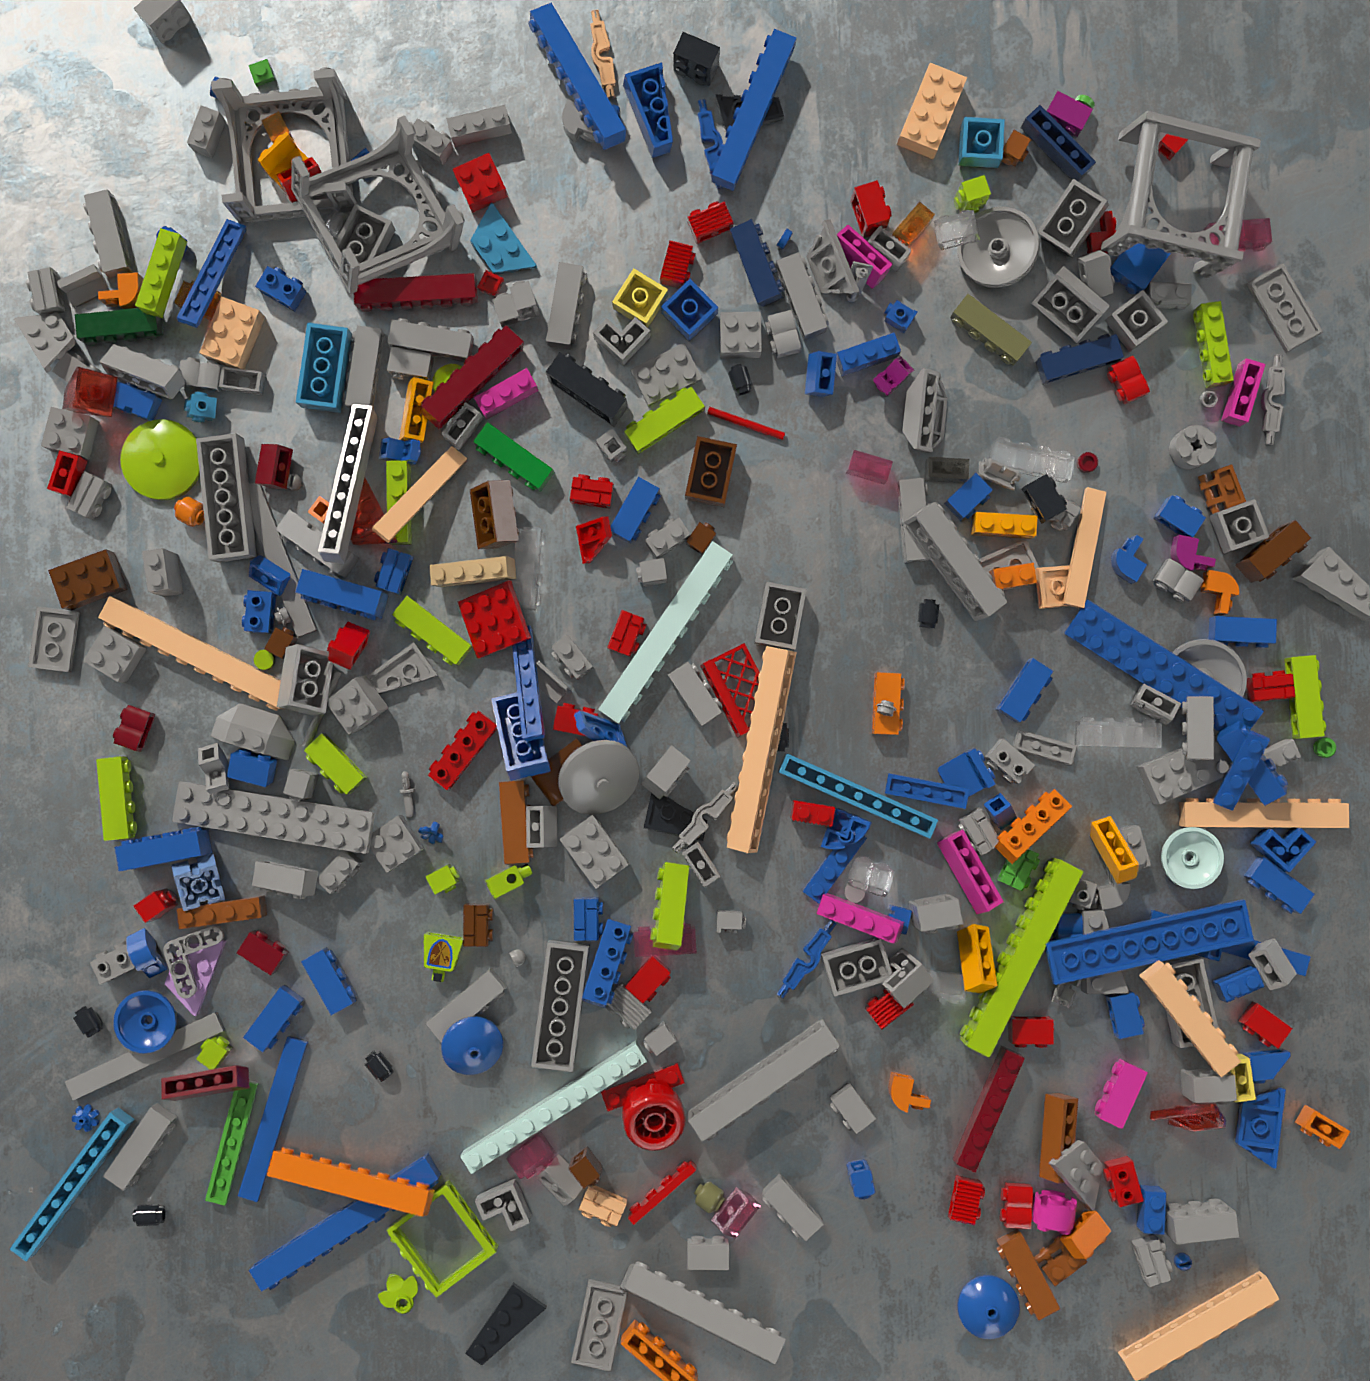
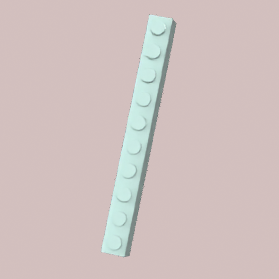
[598,541,734,724]
[460,1040,647,1174]

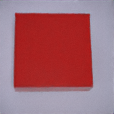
[477,270,504,298]

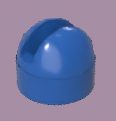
[1174,1252,1192,1271]

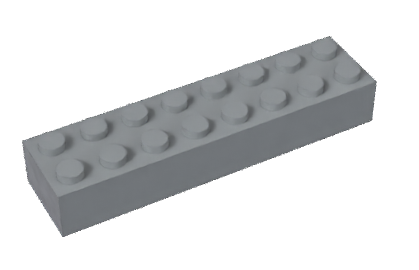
[688,1019,840,1142]
[619,1262,786,1364]

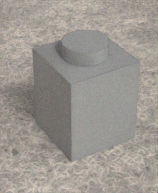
[643,1022,676,1056]

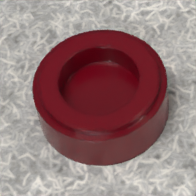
[1077,452,1098,473]

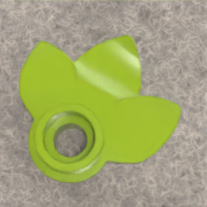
[378,1274,418,1314]

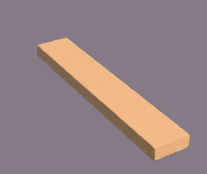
[372,446,468,543]
[1063,487,1106,609]

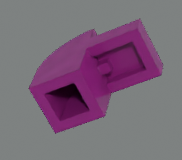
[873,356,914,396]
[1170,535,1216,571]

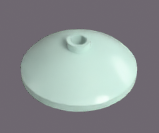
[1161,827,1224,889]

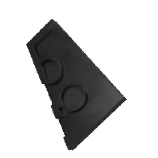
[715,94,784,133]
[643,793,708,841]

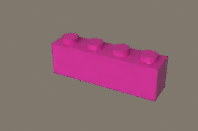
[937,829,1004,914]
[817,893,905,944]

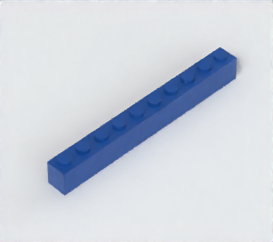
[248,1153,441,1292]

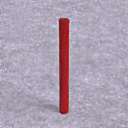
[707,406,785,440]

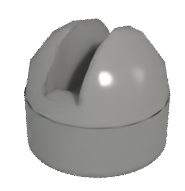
[1200,391,1218,407]
[287,474,303,491]
[509,949,526,968]

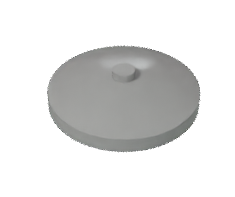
[957,207,1040,288]
[1173,639,1247,717]
[558,740,640,815]

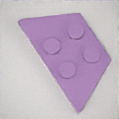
[164,940,226,1016]

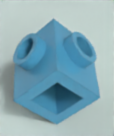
[184,392,217,423]

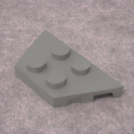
[806,219,859,294]
[14,312,77,373]
[1049,1140,1104,1211]

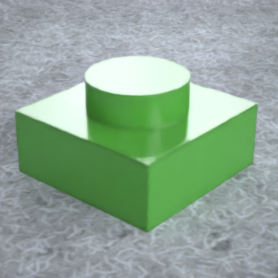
[248,59,275,87]

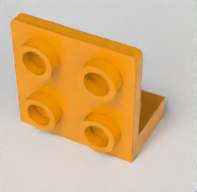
[258,132,308,188]

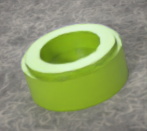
[254,649,276,670]

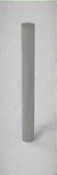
[302,670,341,747]

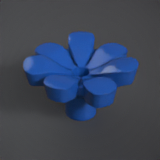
[418,822,443,844]
[71,1104,99,1132]

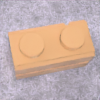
[579,1185,627,1227]

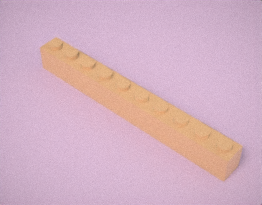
[98,596,285,711]
[727,646,797,853]

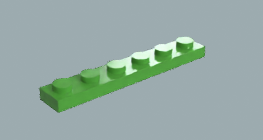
[205,1080,259,1206]

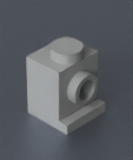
[596,429,627,463]
[716,910,746,933]

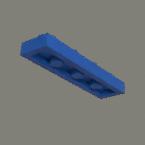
[1213,730,1270,811]
[885,773,970,809]
[802,836,867,903]

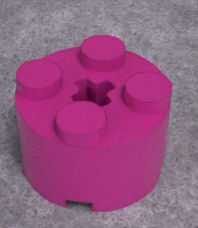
[1032,1190,1077,1235]

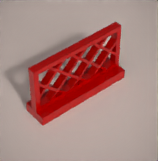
[700,643,760,737]

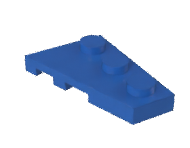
[574,710,628,748]

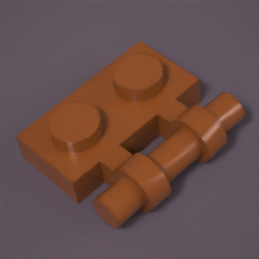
[1198,464,1246,514]
[1034,1236,1088,1286]

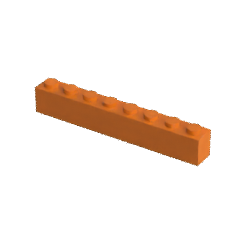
[267,1147,435,1217]

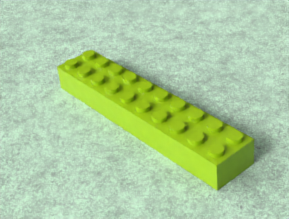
[960,858,1084,1058]

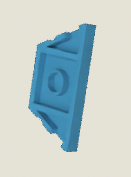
[470,203,537,275]

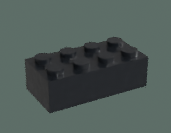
[546,352,628,427]

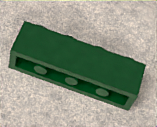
[74,308,164,346]

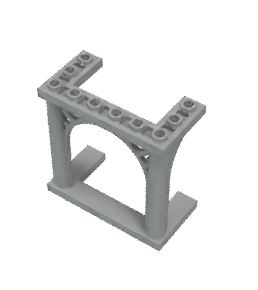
[211,67,358,223]
[1101,110,1261,278]
[291,115,465,294]

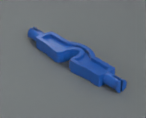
[698,99,724,189]
[777,919,837,999]

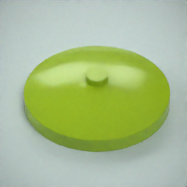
[121,419,200,500]

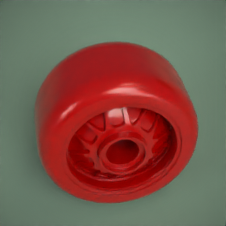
[622,1083,686,1151]

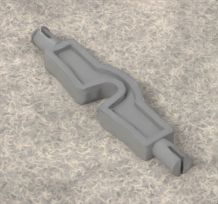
[1261,354,1285,445]
[672,782,739,854]

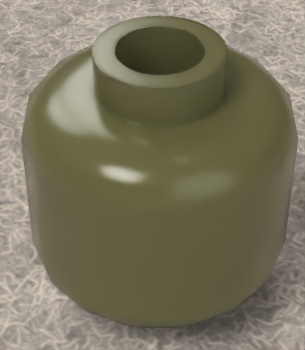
[694,1182,726,1214]

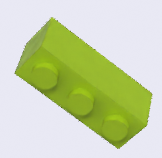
[304,733,368,795]

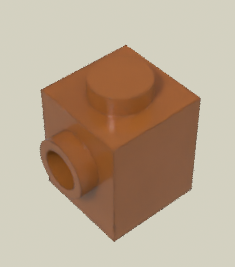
[1002,129,1031,167]

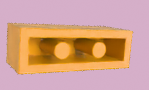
[399,377,433,444]
[971,512,1037,539]
[1090,816,1139,884]
[957,924,997,994]

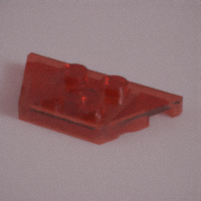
[350,477,398,545]
[1150,1102,1226,1132]

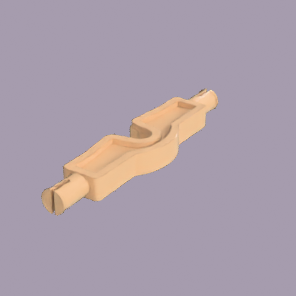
[590,10,616,100]

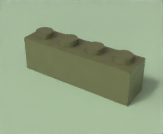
[950,293,1032,366]

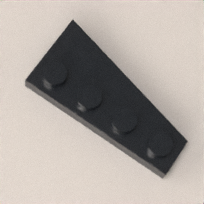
[465,1282,547,1366]

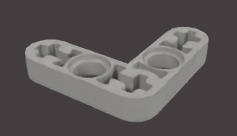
[163,926,224,998]

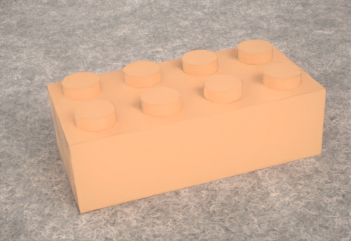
[897,63,967,160]

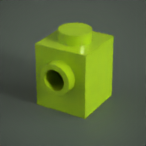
[425,864,460,894]
[196,1036,233,1070]

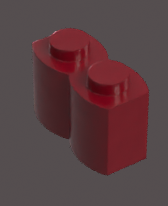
[113,705,155,752]

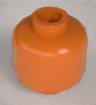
[174,497,205,527]

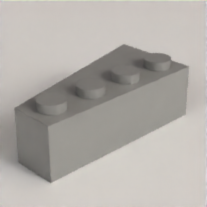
[275,510,360,578]
[1292,547,1370,621]
[1077,908,1129,994]

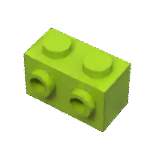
[954,175,991,215]

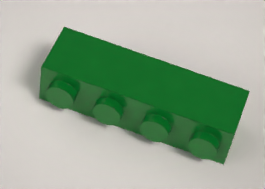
[473,422,555,492]

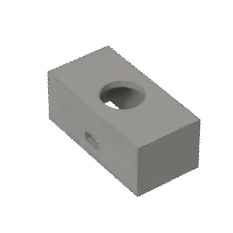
[219,367,266,395]

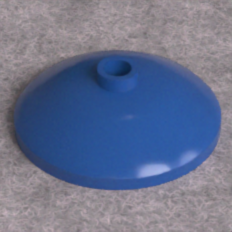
[113,990,177,1053]
[441,1017,503,1075]
[957,1275,1020,1339]

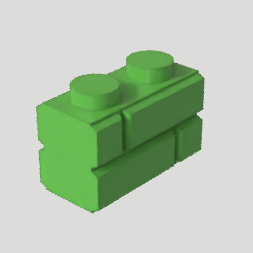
[997,849,1040,891]

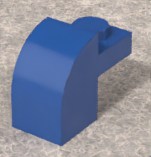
[379,437,421,465]
[1111,535,1147,584]
[126,928,168,979]

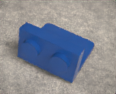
[937,748,996,797]

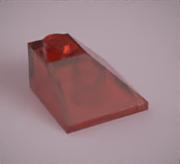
[62,367,118,417]

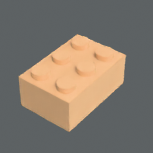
[199,296,265,370]

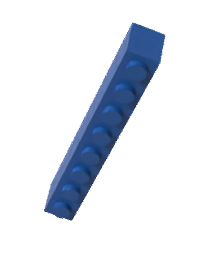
[528,2,626,150]
[710,29,797,191]

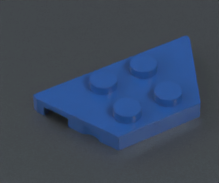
[1235,1087,1286,1169]

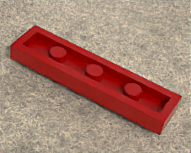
[601,1062,685,1111]
[628,1159,696,1225]

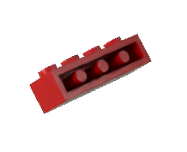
[428,711,498,790]

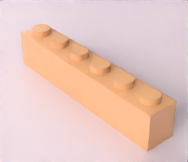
[1139,960,1241,1077]

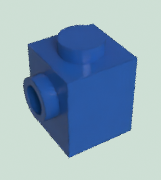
[984,793,1017,830]

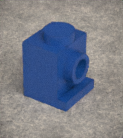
[884,300,918,333]
[888,904,912,936]

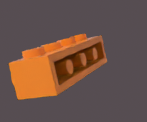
[994,789,1072,864]
[621,1320,698,1381]

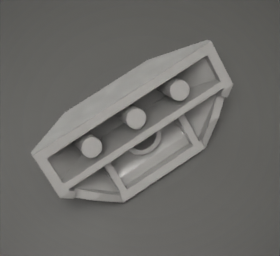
[903,368,947,453]
[211,703,295,760]

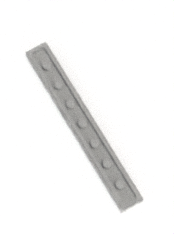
[249,482,317,638]
[65,1012,225,1100]

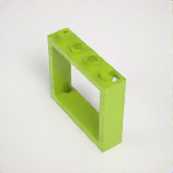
[387,1180,498,1298]

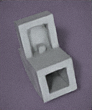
[562,98,595,142]
[198,743,229,794]
[1095,865,1131,910]

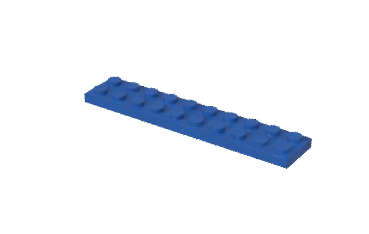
[1064,599,1264,732]
[1045,899,1254,985]

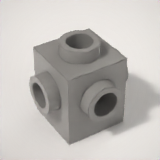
[1069,879,1098,910]

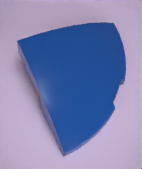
[821,808,872,850]

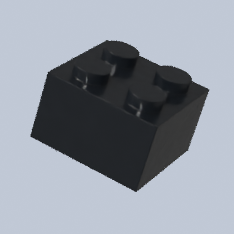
[673,32,720,86]

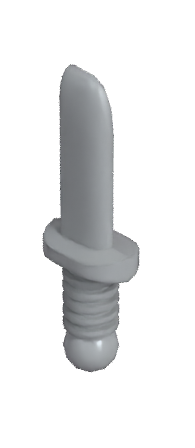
[400,772,415,818]

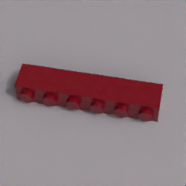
[354,273,478,312]
[421,326,524,430]
[952,1045,1025,1173]

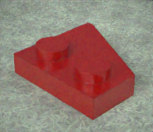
[576,516,612,564]

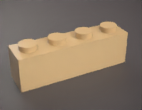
[430,556,516,587]

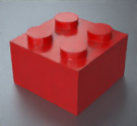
[452,152,508,213]
[850,180,892,238]

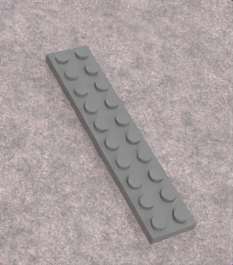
[172,781,375,854]

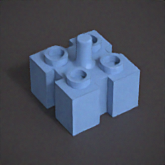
[171,853,225,911]

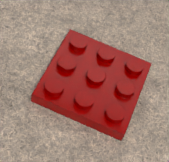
[458,580,531,659]

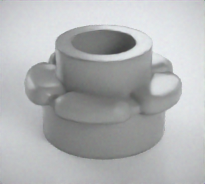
[274,607,291,626]
[877,700,897,716]

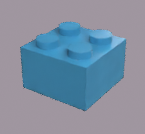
[958,117,1005,168]

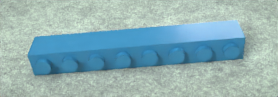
[778,754,938,839]
[10,1107,135,1261]

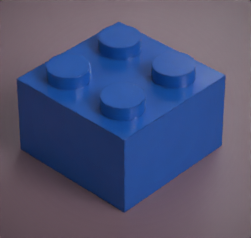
[661,279,719,342]

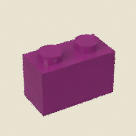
[1047,91,1093,137]

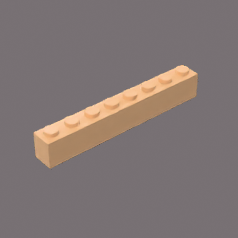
[1179,798,1349,828]
[1118,1271,1279,1381]

